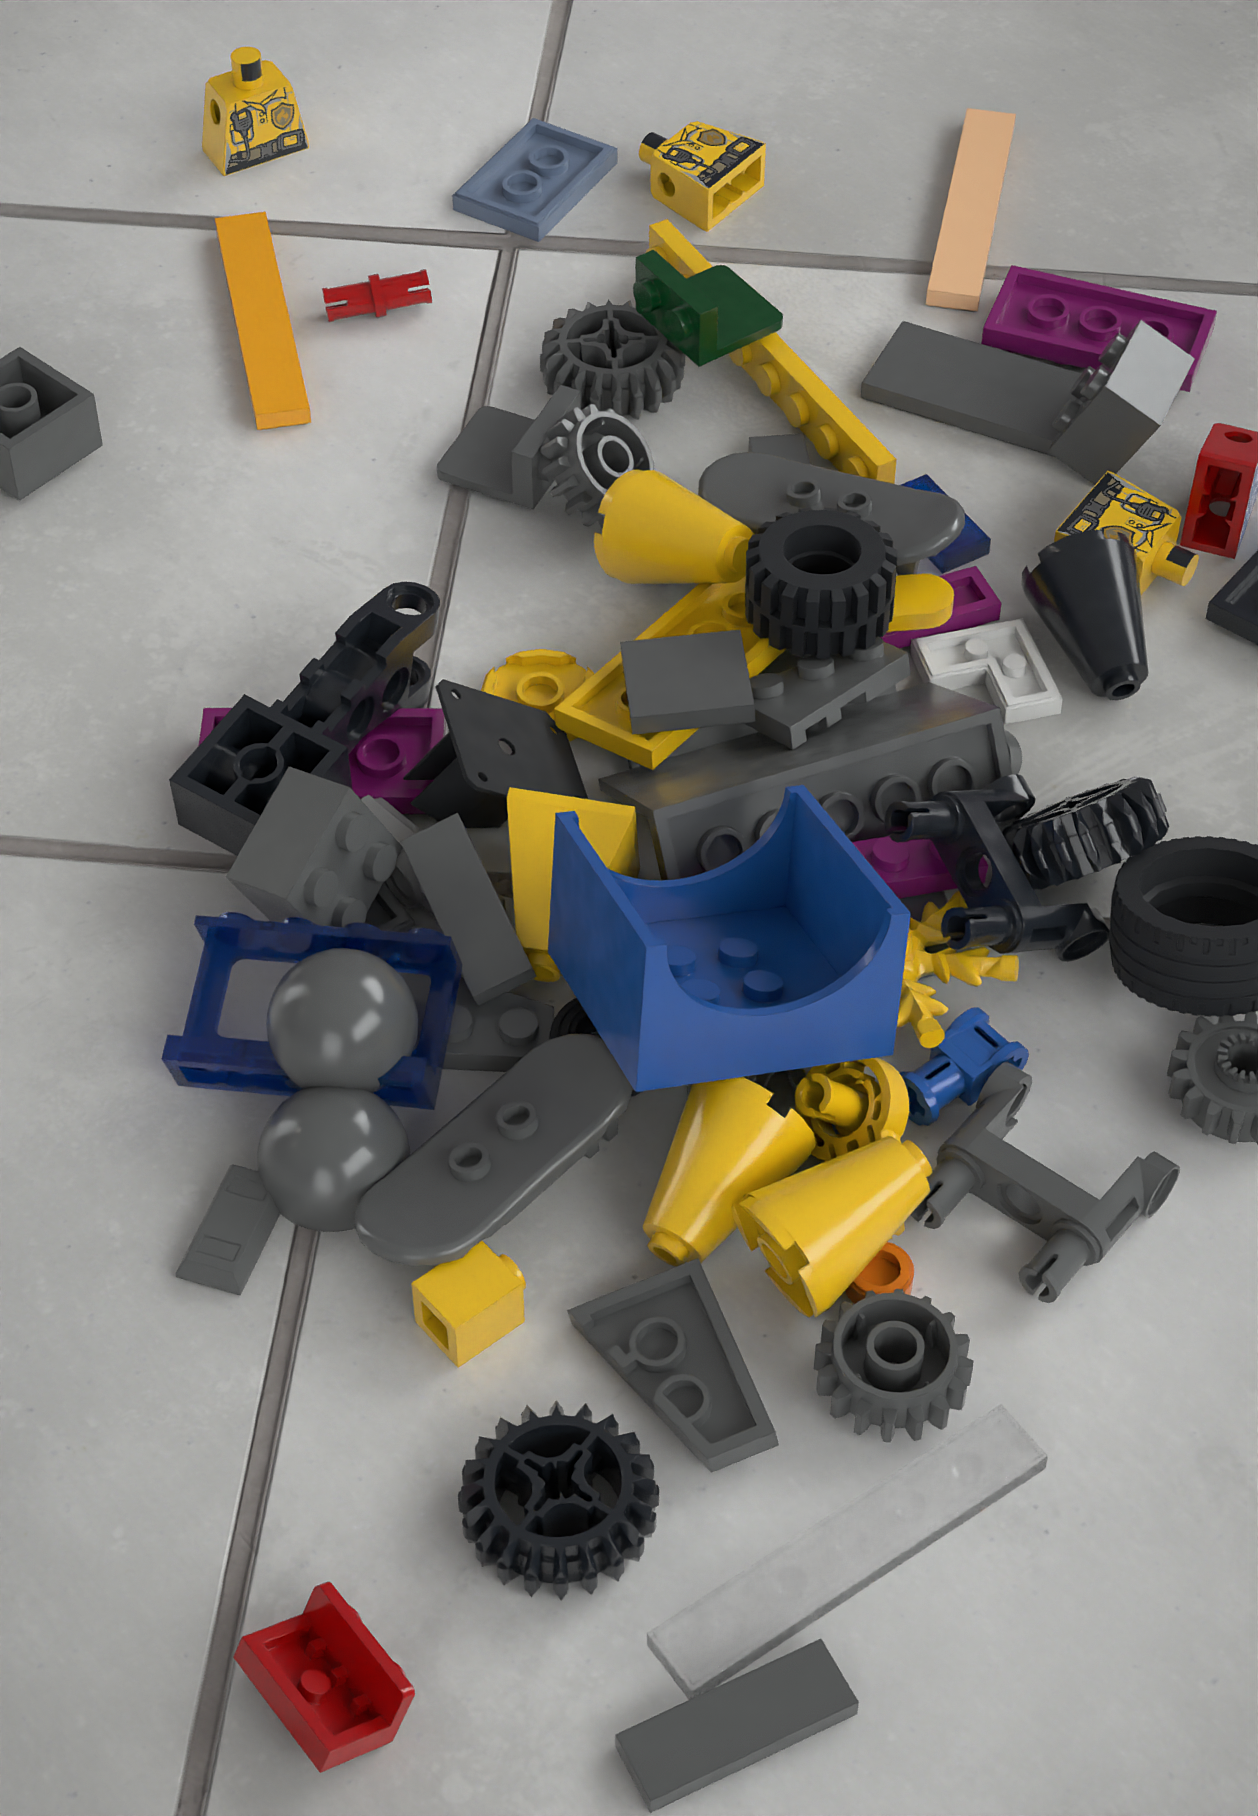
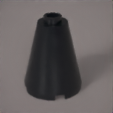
[1021,530,1148,700]

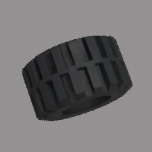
[745,507,898,659]

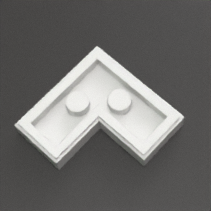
[910,618,1063,725]

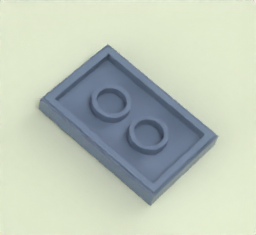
[452,118,618,242]

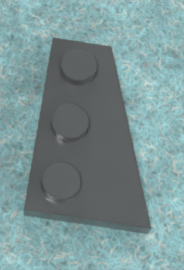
[744,637,911,750]

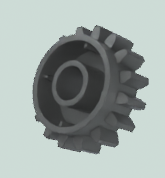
[540,404,655,529]
[1167,1011,1258,1145]
[814,1289,974,1443]

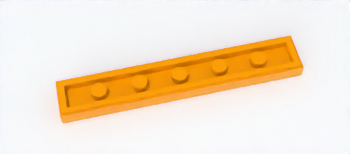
[215,211,311,430]

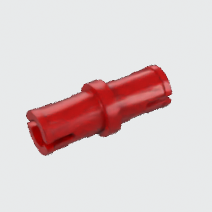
[322,269,432,322]

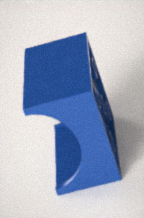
[548,785,911,1092]

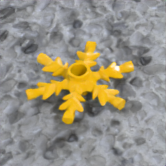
[897,890,1019,1048]

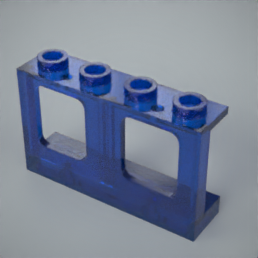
[161,912,463,1110]

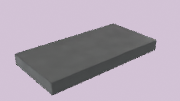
[861,321,1081,457]

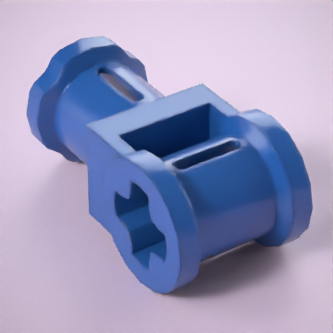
[900,1007,1029,1126]

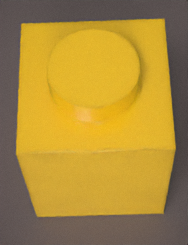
[411,1240,526,1368]

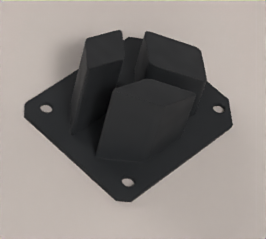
[403,679,588,828]

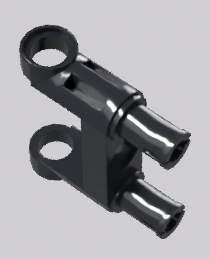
[885,774,1110,962]

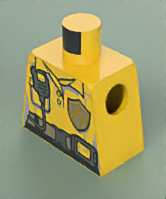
[202,47,309,176]
[639,121,766,232]
[1054,471,1199,595]

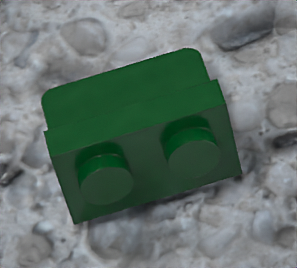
[633,250,783,367]

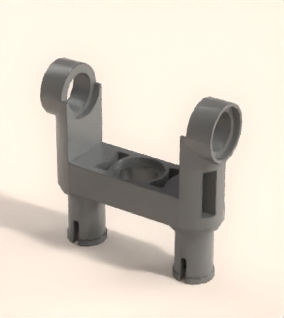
[911,1061,1180,1303]

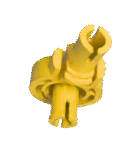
[795,1057,909,1240]

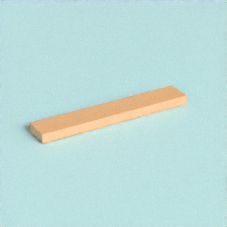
[926,108,1016,311]

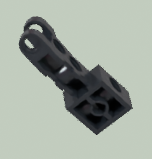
[169,582,440,856]

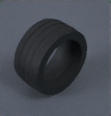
[1109,836,1258,1017]

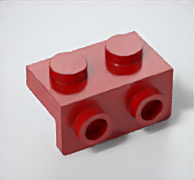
[233,1581,415,1773]

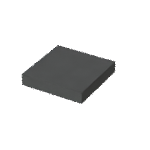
[620,630,755,734]

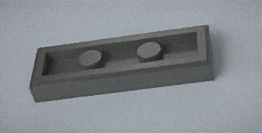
[400,813,537,1006]
[615,1639,859,1813]

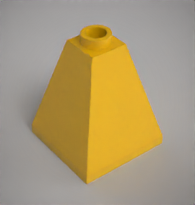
[507,787,640,982]

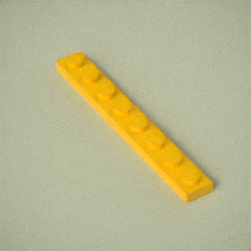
[646,219,897,484]

